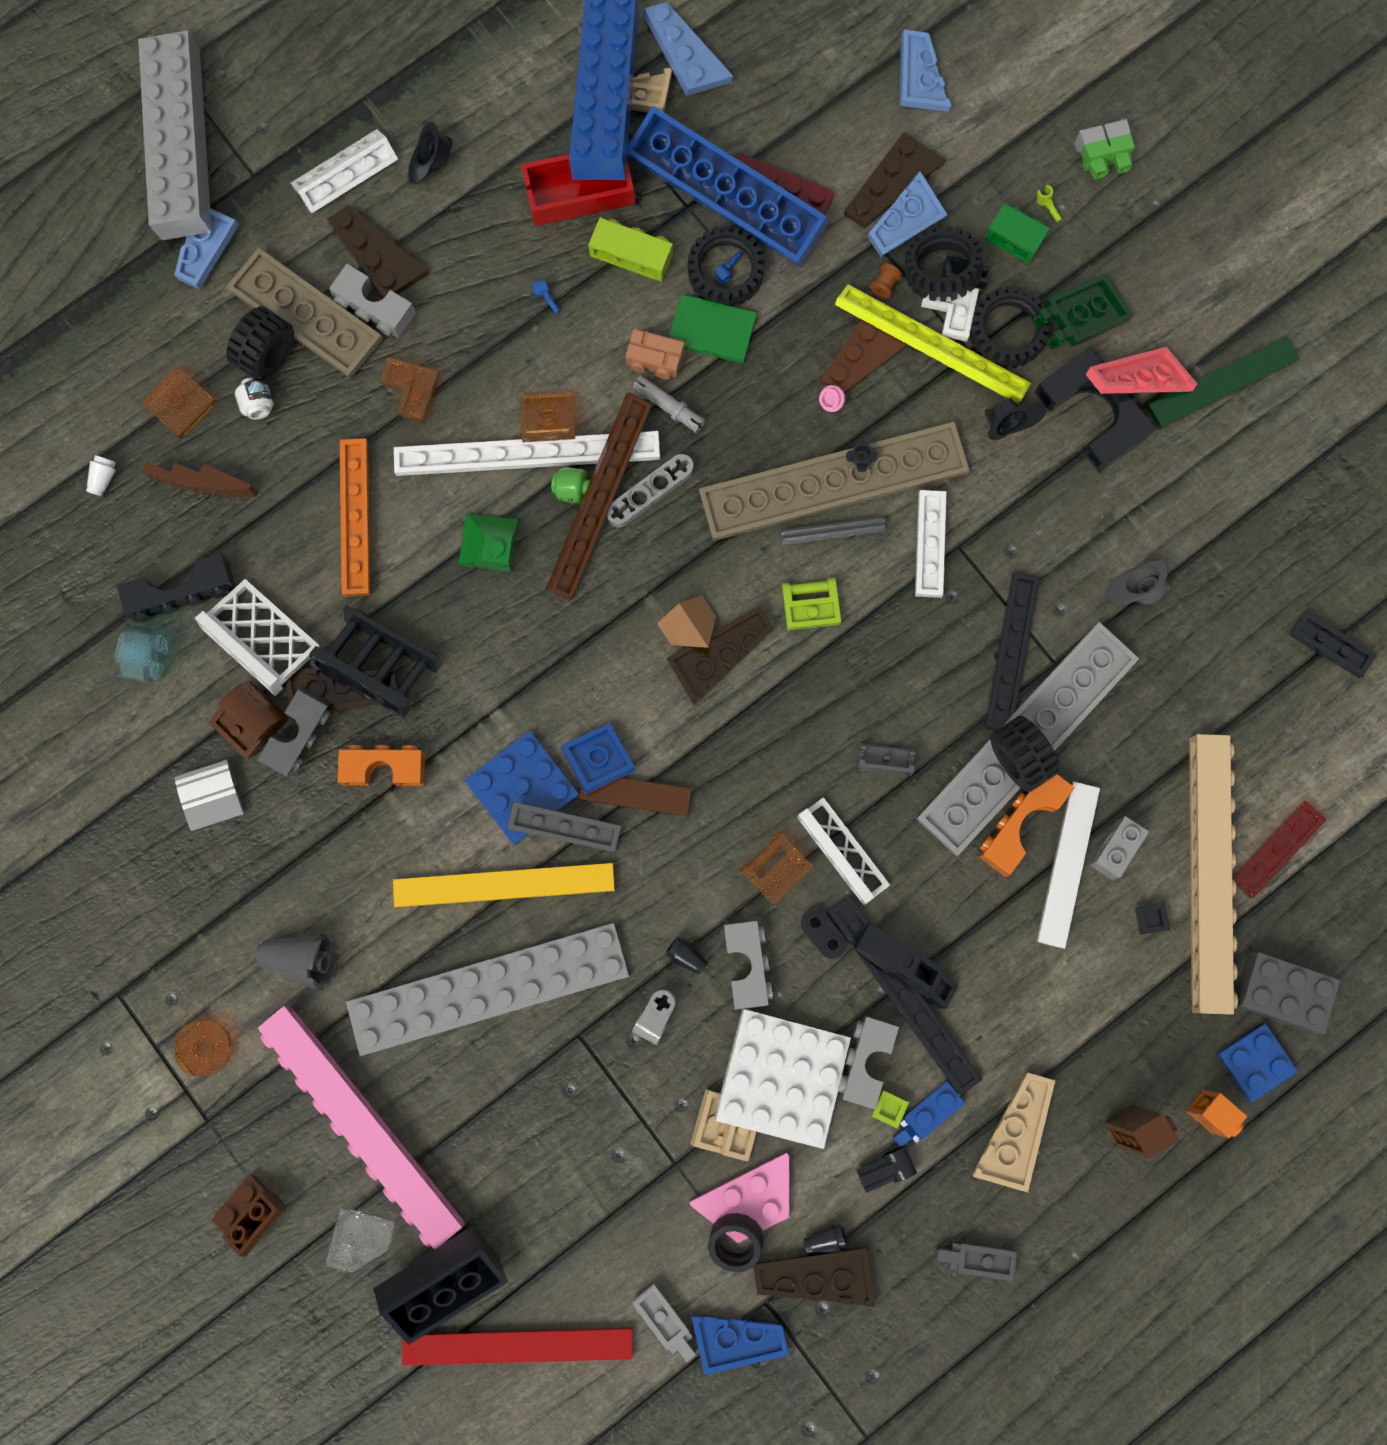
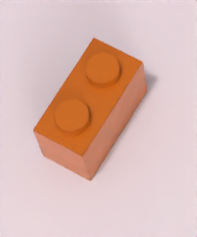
[1186,1090,1247,1139]

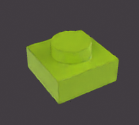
[871,1090,909,1129]

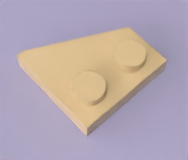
[631,68,672,113]

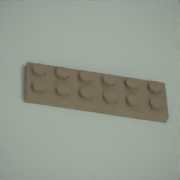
[226,247,383,379]

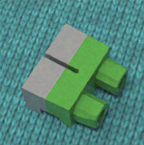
[1074,119,1135,180]

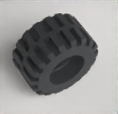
[226,306,294,380]
[990,715,1060,792]

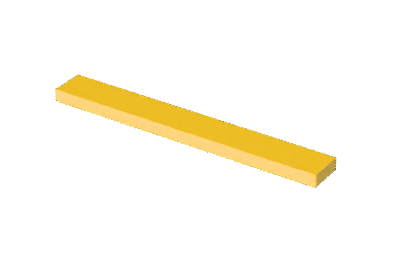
[393,863,615,908]

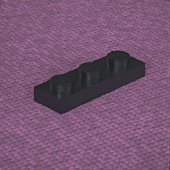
[1289,611,1377,678]

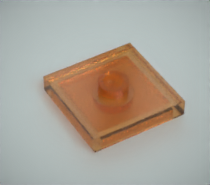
[141,366,217,439]
[521,392,575,443]

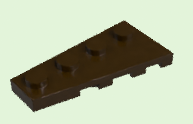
[844,132,946,229]
[667,606,774,706]

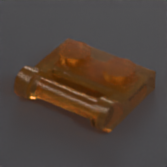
[739,832,813,905]

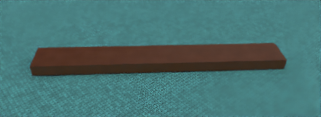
[545,392,652,601]

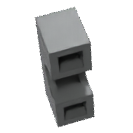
[258,686,331,777]

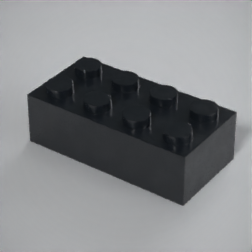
[373,1225,508,1345]

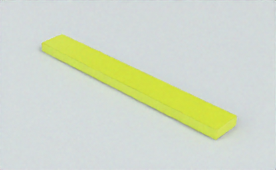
[835,285,1031,402]

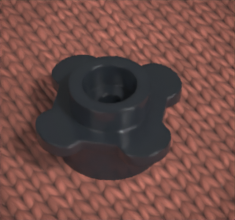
[846,440,878,472]

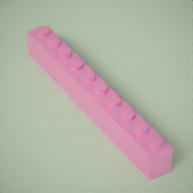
[258,1006,466,1250]

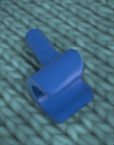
[715,252,742,285]
[532,280,560,314]

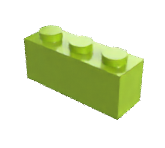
[588,218,673,282]

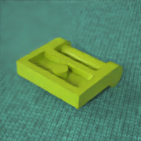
[781,577,841,631]

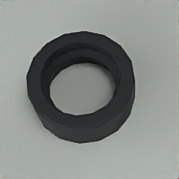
[708,1213,764,1272]

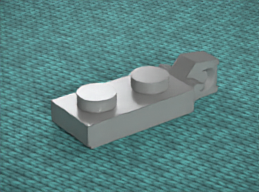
[631,1283,696,1362]

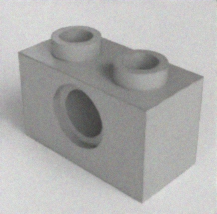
[1089,816,1149,880]

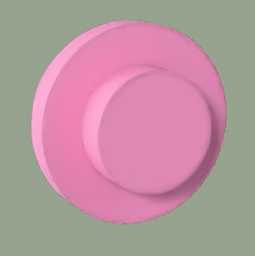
[819,385,845,412]

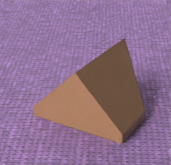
[657,595,716,648]

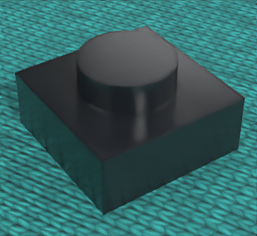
[1135,903,1170,935]

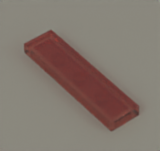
[1232,801,1327,899]

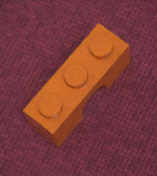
[337,745,426,786]

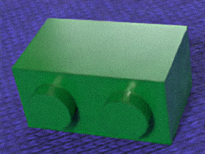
[985,203,1050,265]

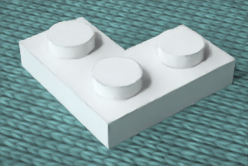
[921,288,979,342]

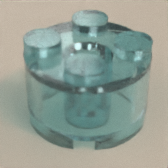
[115,624,169,683]

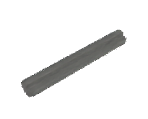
[781,516,886,545]

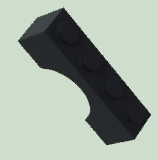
[116,553,236,622]

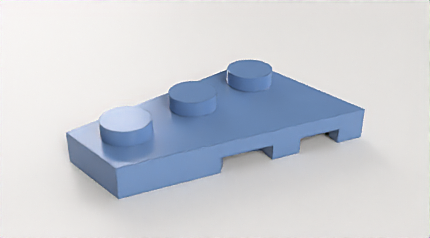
[899,30,952,112]
[867,172,947,258]
[174,208,239,290]

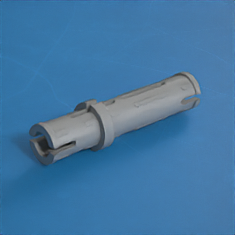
[633,375,706,433]

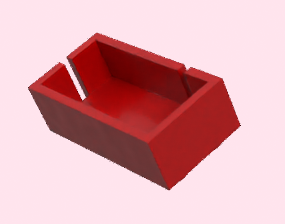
[521,154,635,226]

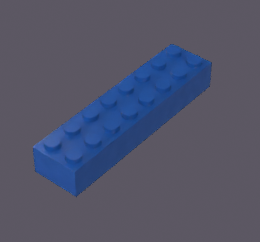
[569,0,639,180]
[627,106,829,269]

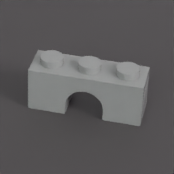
[329,264,416,338]
[724,921,773,1010]
[838,1016,899,1110]

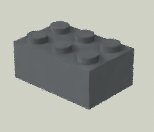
[1236,952,1340,1035]

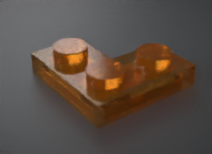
[380,357,439,423]

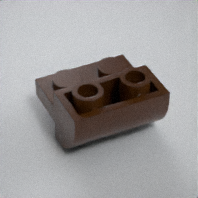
[208,681,288,759]
[212,1174,286,1257]

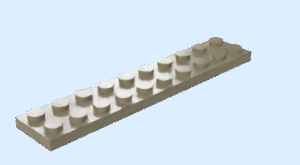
[699,422,969,541]

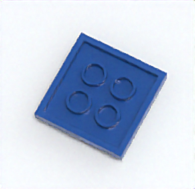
[465,731,580,846]

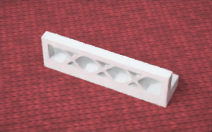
[291,129,398,214]
[797,797,890,905]

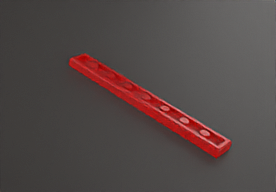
[402,1327,633,1366]

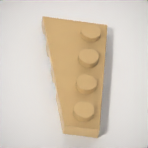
[971,1072,1055,1192]

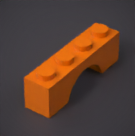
[979,775,1075,877]

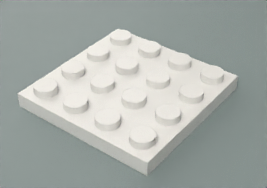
[714,1009,851,1149]

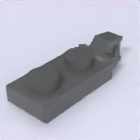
[935,1242,1017,1281]

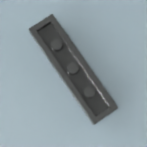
[507,801,621,852]

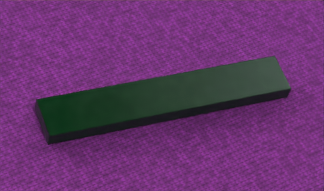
[1147,336,1300,430]

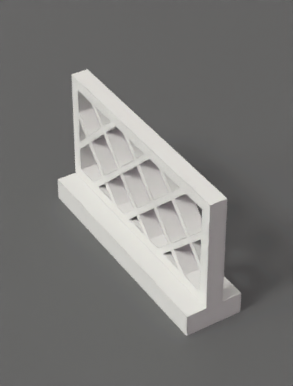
[195,579,320,696]

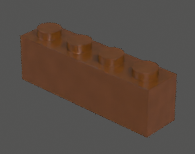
[1104,1106,1179,1159]

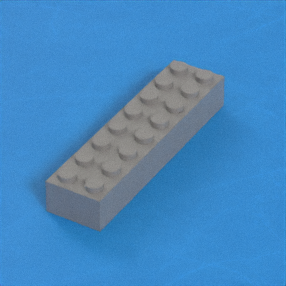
[138,30,212,240]

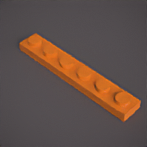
[340,438,371,597]

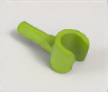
[1036,185,1062,223]

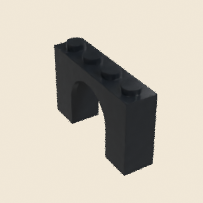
[1034,347,1156,474]

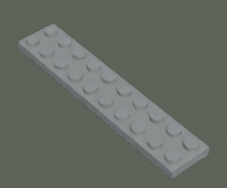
[916,622,1139,856]
[346,923,629,1056]

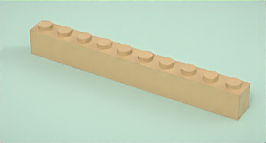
[1189,734,1238,1014]

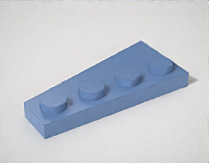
[643,2,733,96]

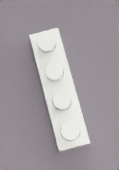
[915,490,946,598]

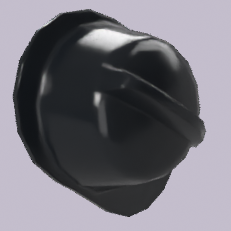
[408,122,453,184]
[984,398,1047,440]

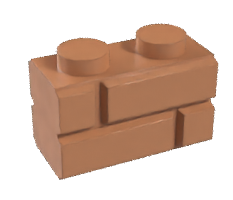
[625,329,685,380]

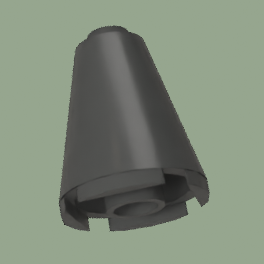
[255,934,338,991]

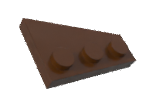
[820,319,907,394]

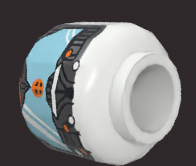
[235,378,274,420]

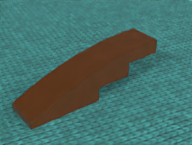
[141,461,258,497]

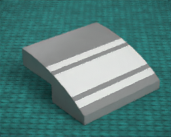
[174,759,245,831]

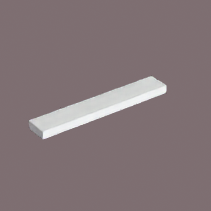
[1036,781,1100,949]

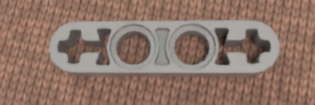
[607,454,693,528]

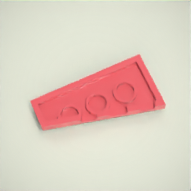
[1086,347,1197,394]

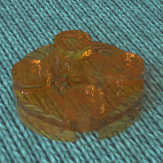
[174,1020,234,1077]

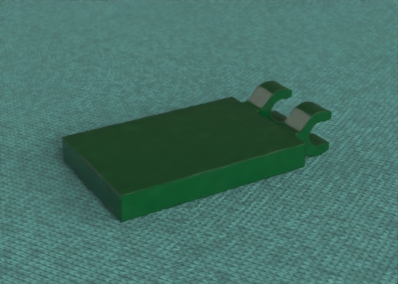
[1032,274,1133,350]

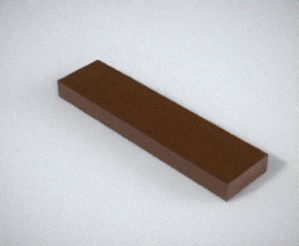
[579,778,692,817]

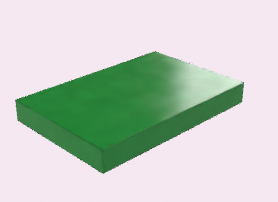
[669,294,757,364]

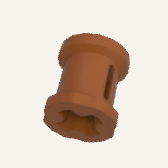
[869,263,902,299]

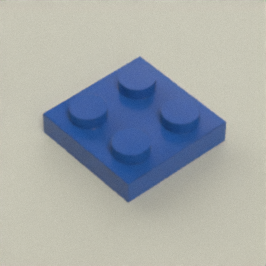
[561,723,635,794]
[1216,1023,1298,1103]

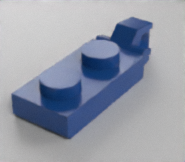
[892,1081,965,1147]

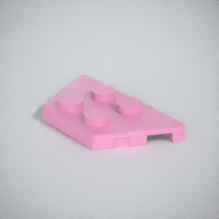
[689,1152,789,1243]

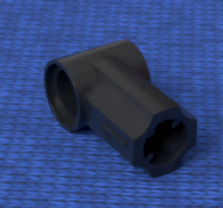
[856,1145,917,1193]

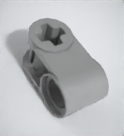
[632,989,676,1045]

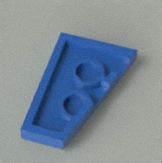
[692,1314,789,1375]

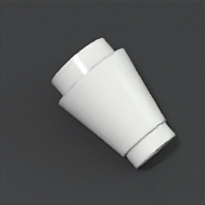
[86,455,117,497]

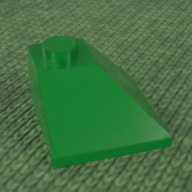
[459,513,519,572]

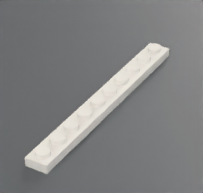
[394,431,660,476]

